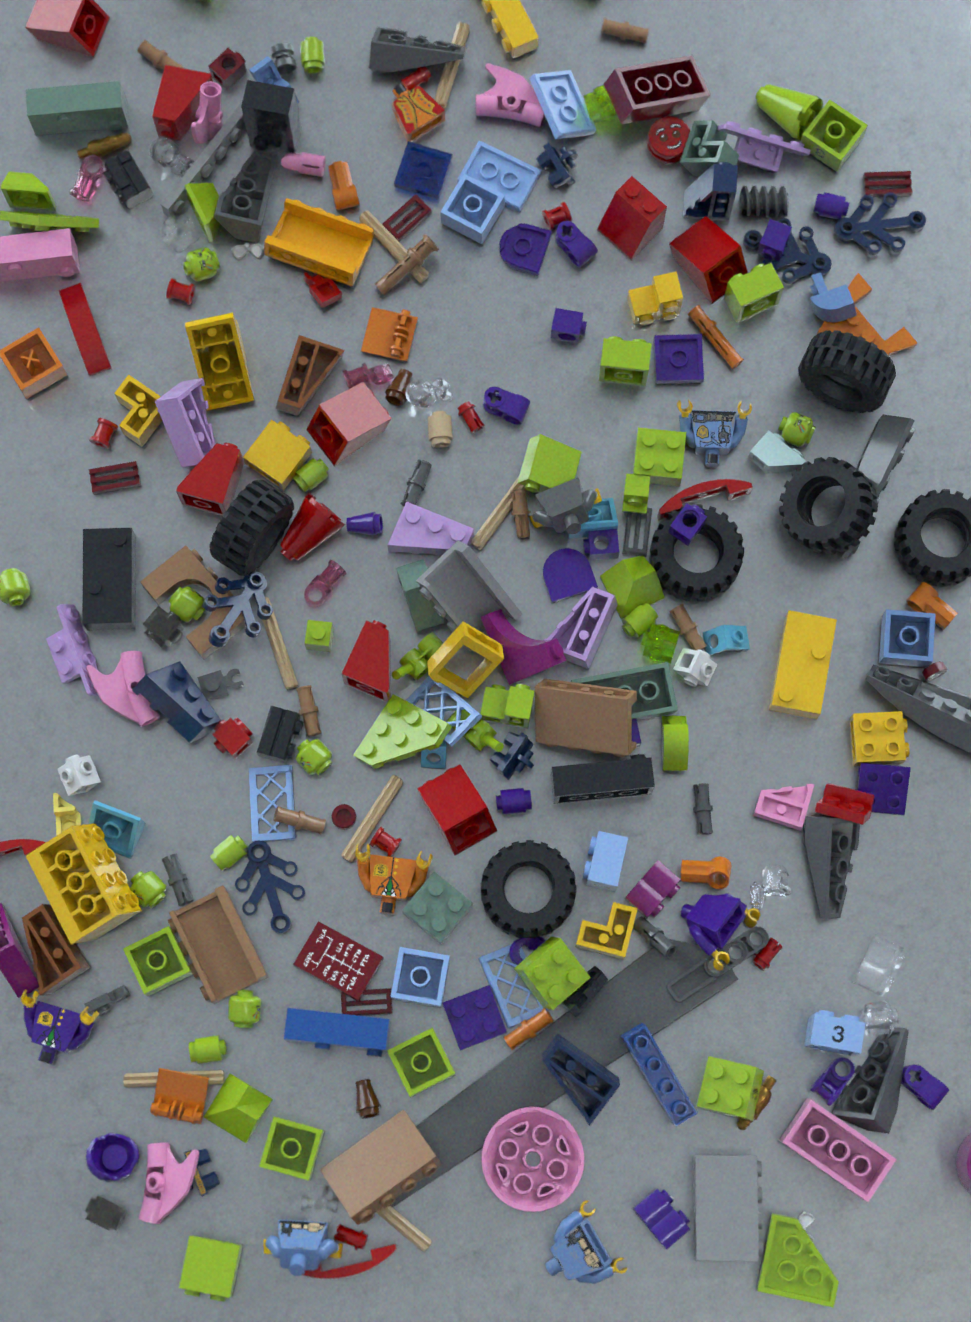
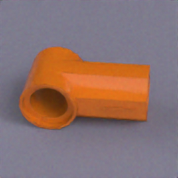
[328,161,359,210]
[906,582,958,630]
[681,856,732,889]

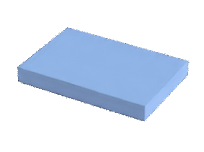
[529,70,597,140]
[457,141,541,212]

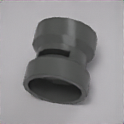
[270,43,297,75]

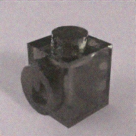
[143,606,184,648]
[85,1195,127,1231]

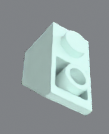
[748,430,806,473]

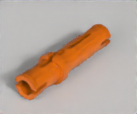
[688,305,744,369]

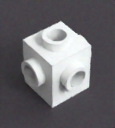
[673,648,717,687]
[57,755,101,796]

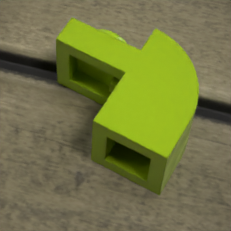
[622,473,650,514]
[661,715,689,771]

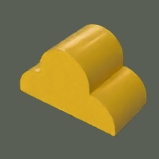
[185,312,254,411]

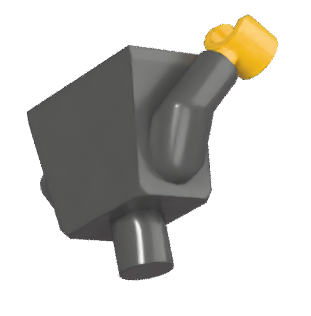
[529,477,602,534]

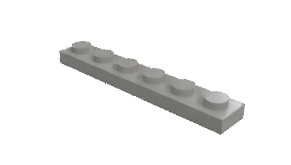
[161,102,245,218]

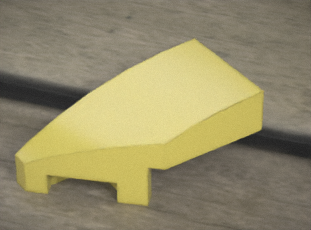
[53,793,82,836]

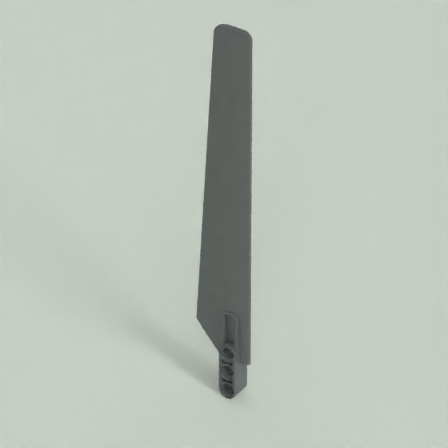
[390,926,769,1207]

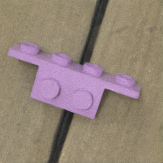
[717,121,811,173]
[46,604,98,696]

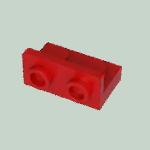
[815,783,874,825]

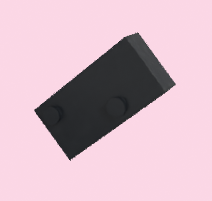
[241,80,301,153]
[82,528,136,630]
[550,754,655,804]

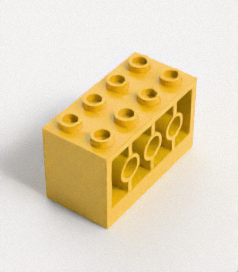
[26,823,142,945]

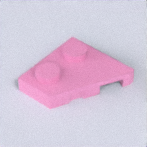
[753,784,814,831]

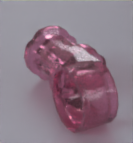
[69,155,105,202]
[342,363,394,389]
[304,559,347,607]

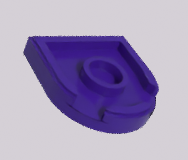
[499,223,552,276]
[543,548,598,603]

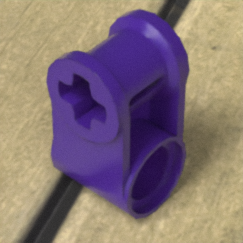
[555,221,598,268]
[483,386,531,425]
[810,1057,855,1106]
[901,1064,949,1111]

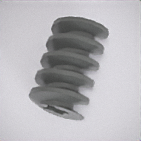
[739,186,789,216]

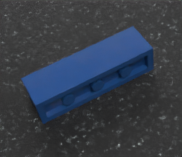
[620,1023,698,1127]

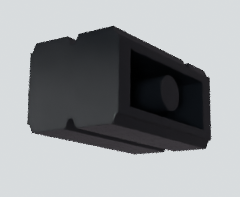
[103,150,153,209]
[257,706,303,764]

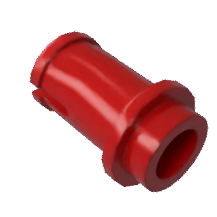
[401,66,432,91]
[457,401,485,433]
[752,938,783,971]
[334,1224,368,1250]

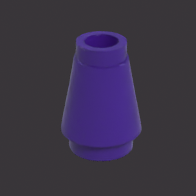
[346,512,383,536]

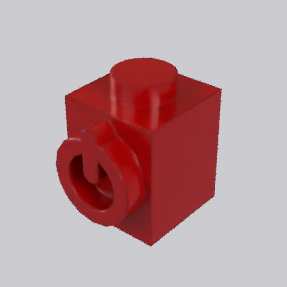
[212,717,253,759]

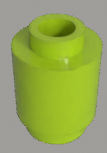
[300,36,325,74]
[292,458,329,493]
[622,603,658,638]
[210,835,248,871]
[189,1035,227,1064]

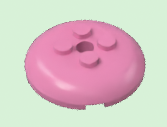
[482,1107,584,1212]

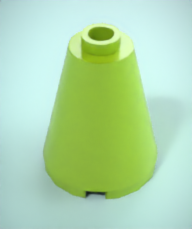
[755,84,823,141]

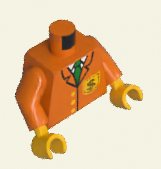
[355,844,433,915]

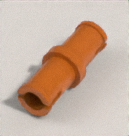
[504,1008,554,1050]

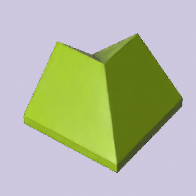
[1,171,56,211]
[184,183,220,243]
[600,555,665,619]
[203,1073,273,1144]

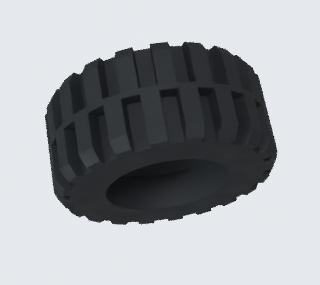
[798,330,896,413]
[779,457,878,555]
[209,480,294,576]
[894,489,971,586]
[649,504,744,602]
[481,840,577,938]

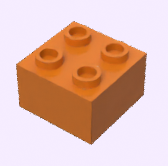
[0,327,67,399]

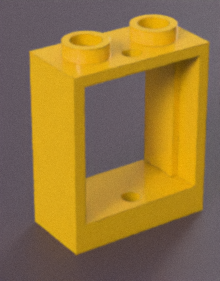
[427,621,504,698]

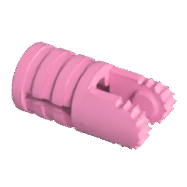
[281,152,326,177]

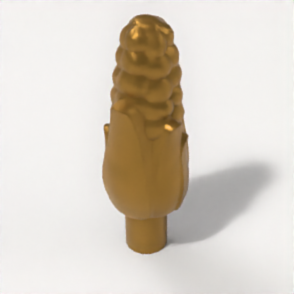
[77,133,131,159]
[737,1075,777,1130]

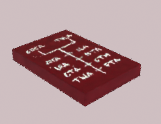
[293,921,384,1002]

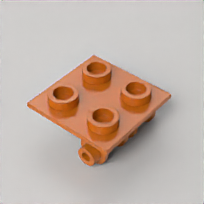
[361,307,418,362]
[150,1068,209,1124]

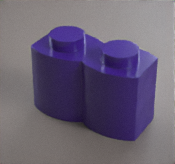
[632,1188,690,1249]

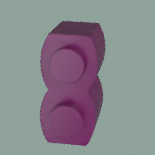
[625,860,681,919]

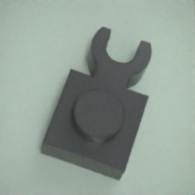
[197,669,244,701]
[84,985,130,1016]

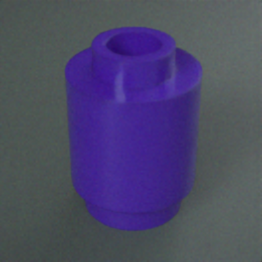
[813,192,850,220]
[496,788,532,815]

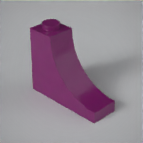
[480,609,567,685]
[0,903,39,998]

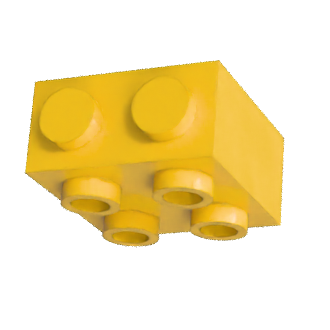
[243,419,312,491]
[849,711,910,766]

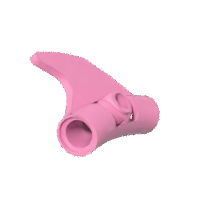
[476,63,545,127]
[191,82,223,144]
[86,651,160,727]
[139,1143,199,1224]

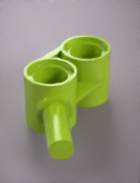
[392,632,443,680]
[446,710,504,752]

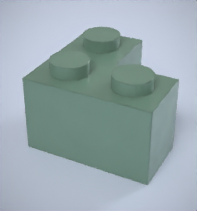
[680,120,739,177]
[396,559,445,631]

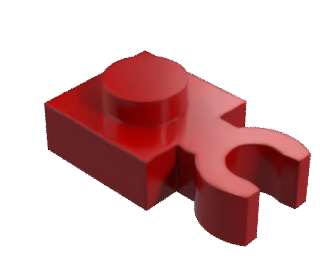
[304,272,342,308]

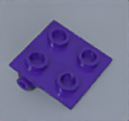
[858,763,911,815]

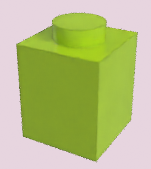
[304,620,334,653]

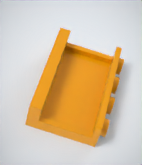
[264,198,374,287]

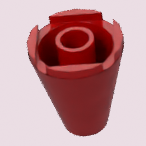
[280,493,345,561]

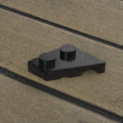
[561,966,608,1017]

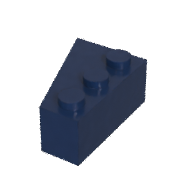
[683,162,738,220]
[132,661,221,743]
[542,1033,620,1126]

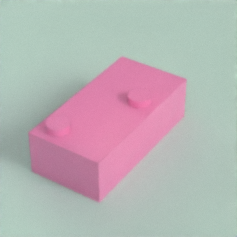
[0,228,80,282]
[779,1098,897,1202]

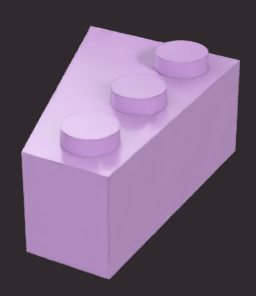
[155,378,215,467]
[388,502,474,556]
[544,587,618,669]

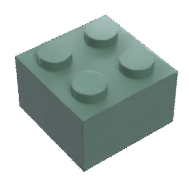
[402,872,473,945]

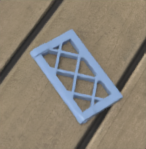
[406,676,482,747]
[249,764,296,842]
[478,944,549,1028]

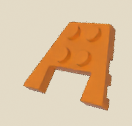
[817,273,918,356]

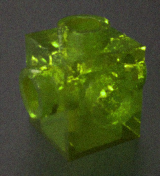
[583,85,617,123]
[640,623,680,664]

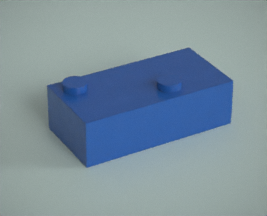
[284,1008,391,1057]

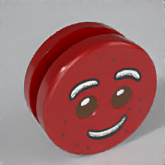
[647,116,690,164]

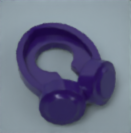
[509,936,546,965]

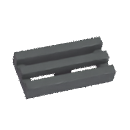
[622,508,652,557]

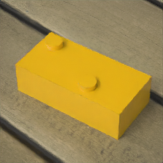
[769,610,837,720]

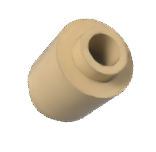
[427,411,453,448]

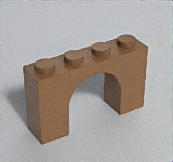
[140,545,246,660]

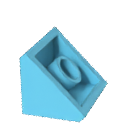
[568,498,618,539]
[89,800,146,858]

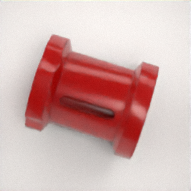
[542,202,572,230]
[166,278,196,305]
[89,418,118,449]
[369,826,402,857]

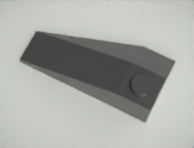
[369,27,466,74]
[214,150,278,243]
[804,816,860,919]
[832,1026,909,1134]

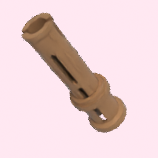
[375,234,439,295]

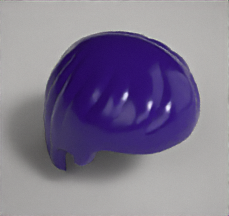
[85,1133,139,1182]

